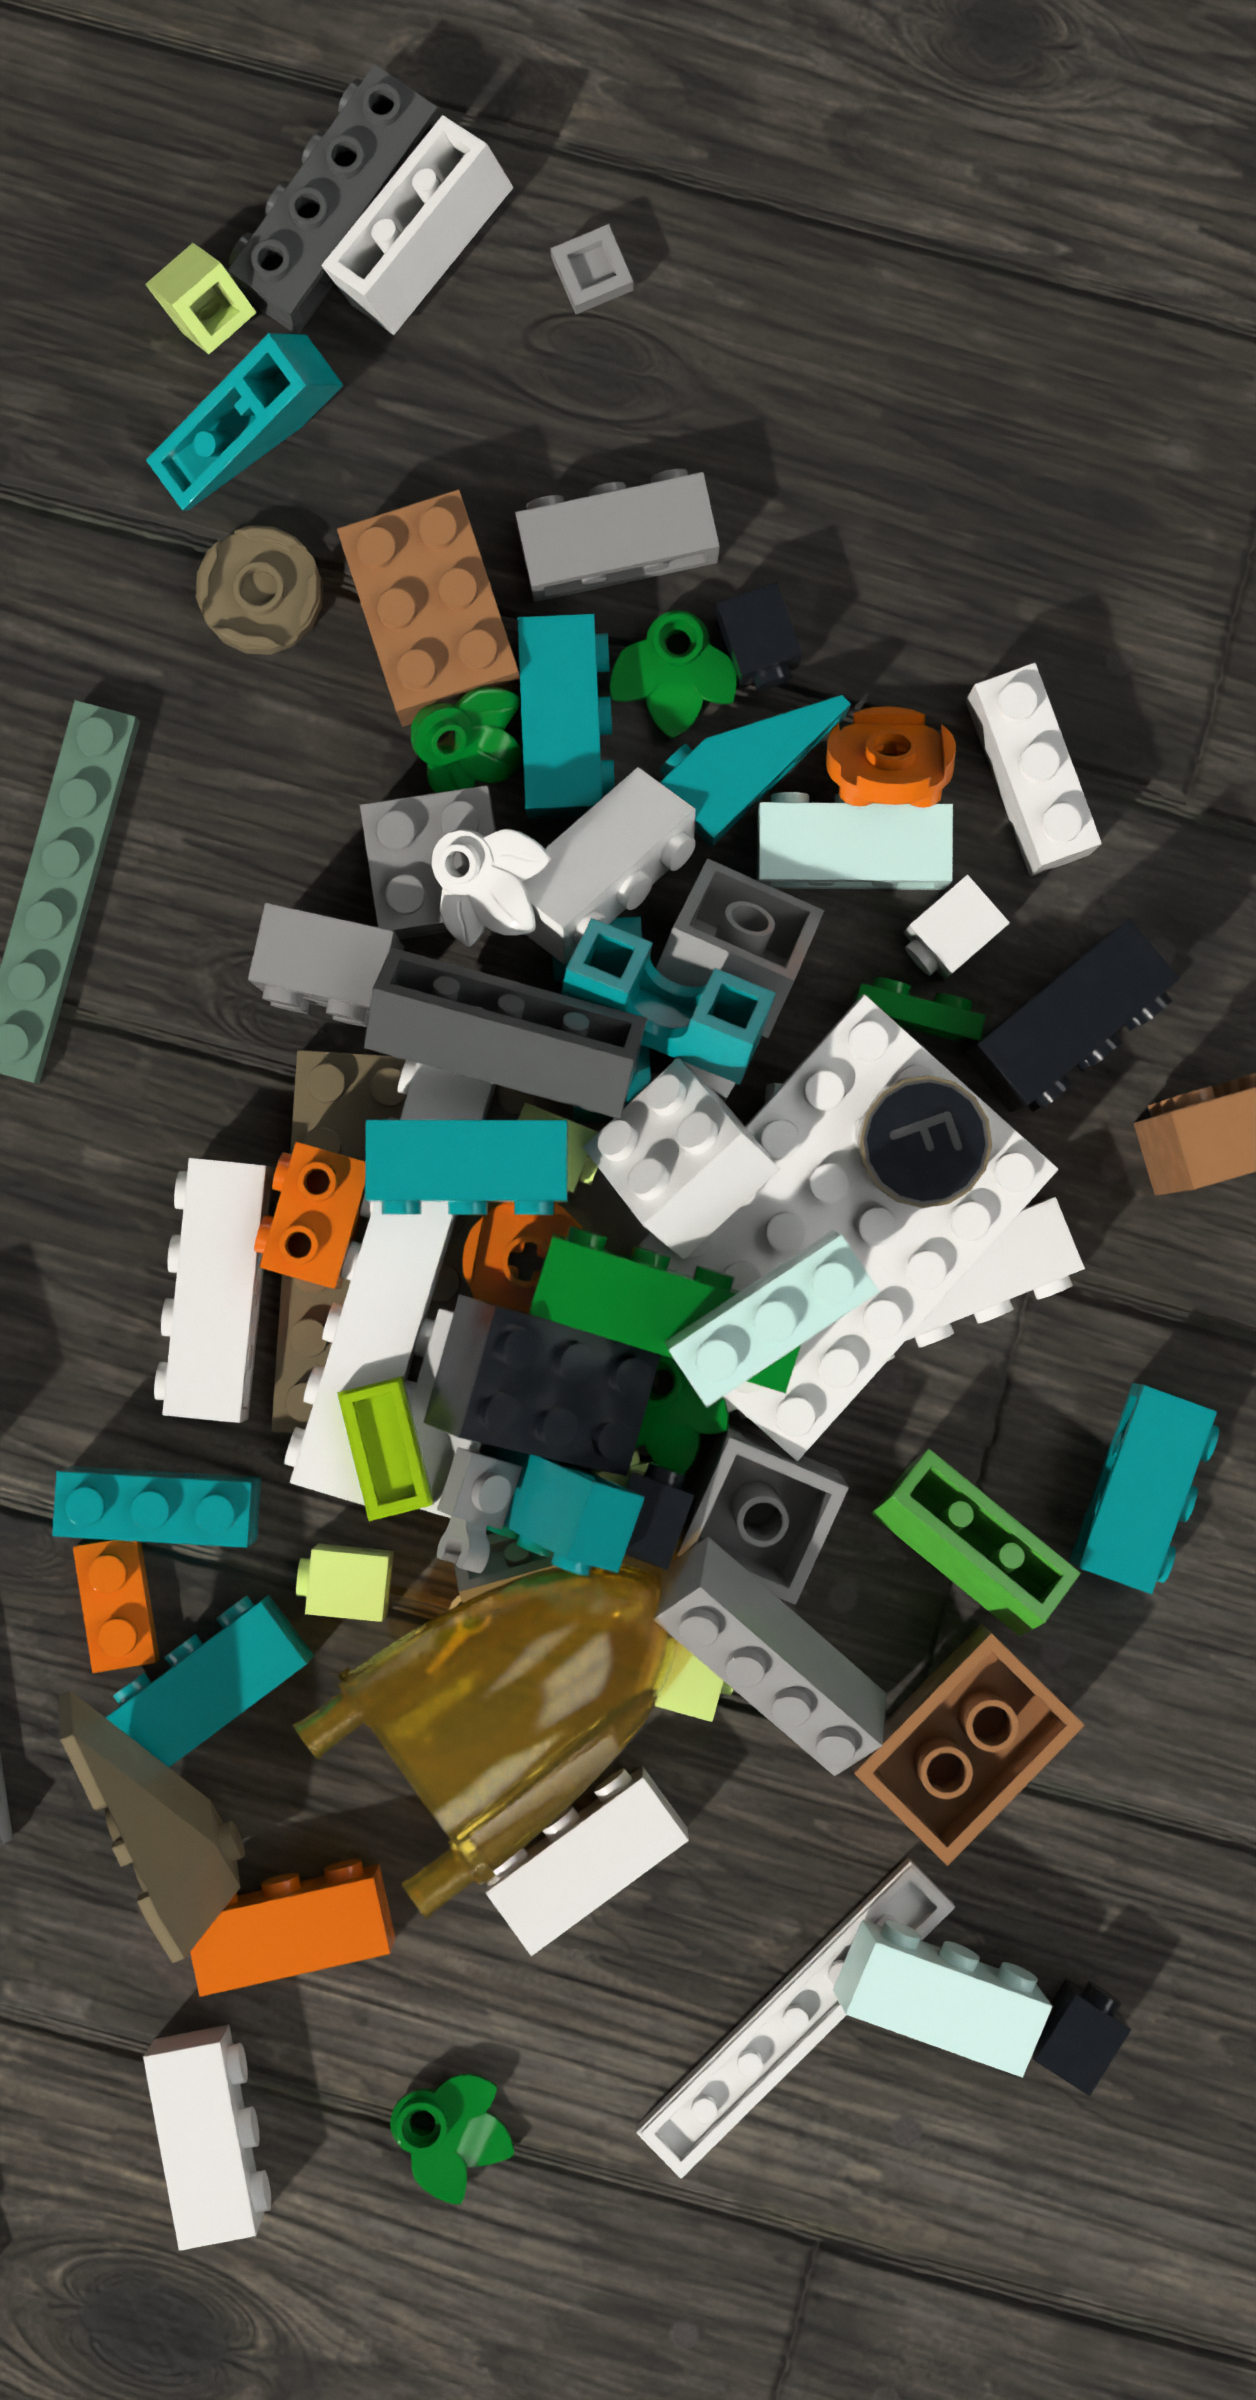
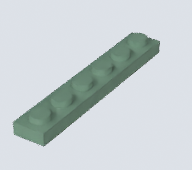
[0,700,140,1084]

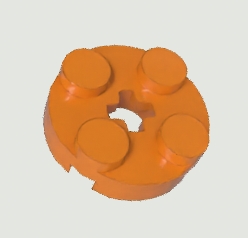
[826,706,956,808]
[463,1202,583,1312]

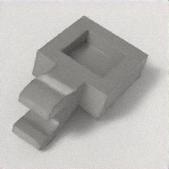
[437,1447,522,1574]

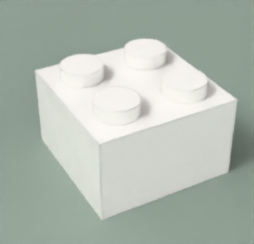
[583,1057,780,1260]

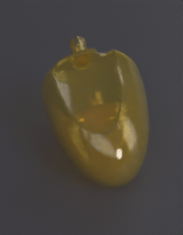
[293,1564,678,1919]

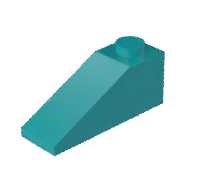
[146,333,344,511]
[659,695,851,848]

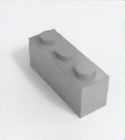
[515,469,720,602]

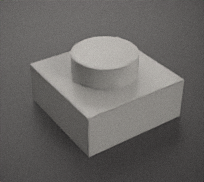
[550,224,633,315]

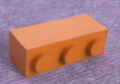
[190,1859,396,1997]

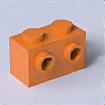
[254,1142,365,1289]

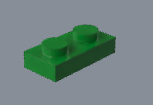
[852,977,986,1046]

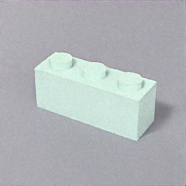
[756,792,953,890]
[665,1230,880,1407]
[833,1919,1053,2078]

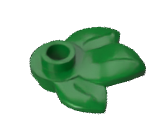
[610,610,737,739]
[411,686,524,793]
[635,1355,729,1475]
[390,2073,514,2205]

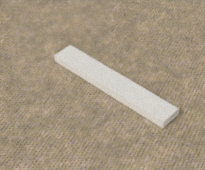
[636,1857,955,2179]

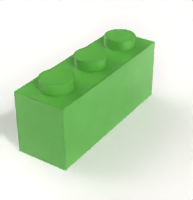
[871,1448,1081,1637]

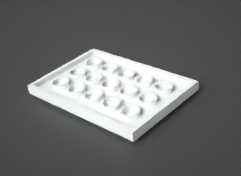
[629,995,1059,1461]

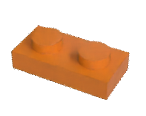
[73,1540,160,1673]

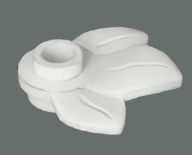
[431,829,551,947]

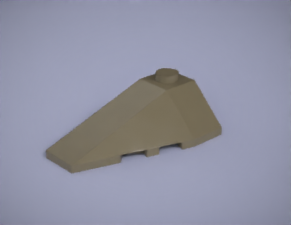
[58,1690,245,1963]

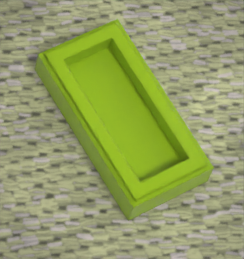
[337,1376,435,1521]

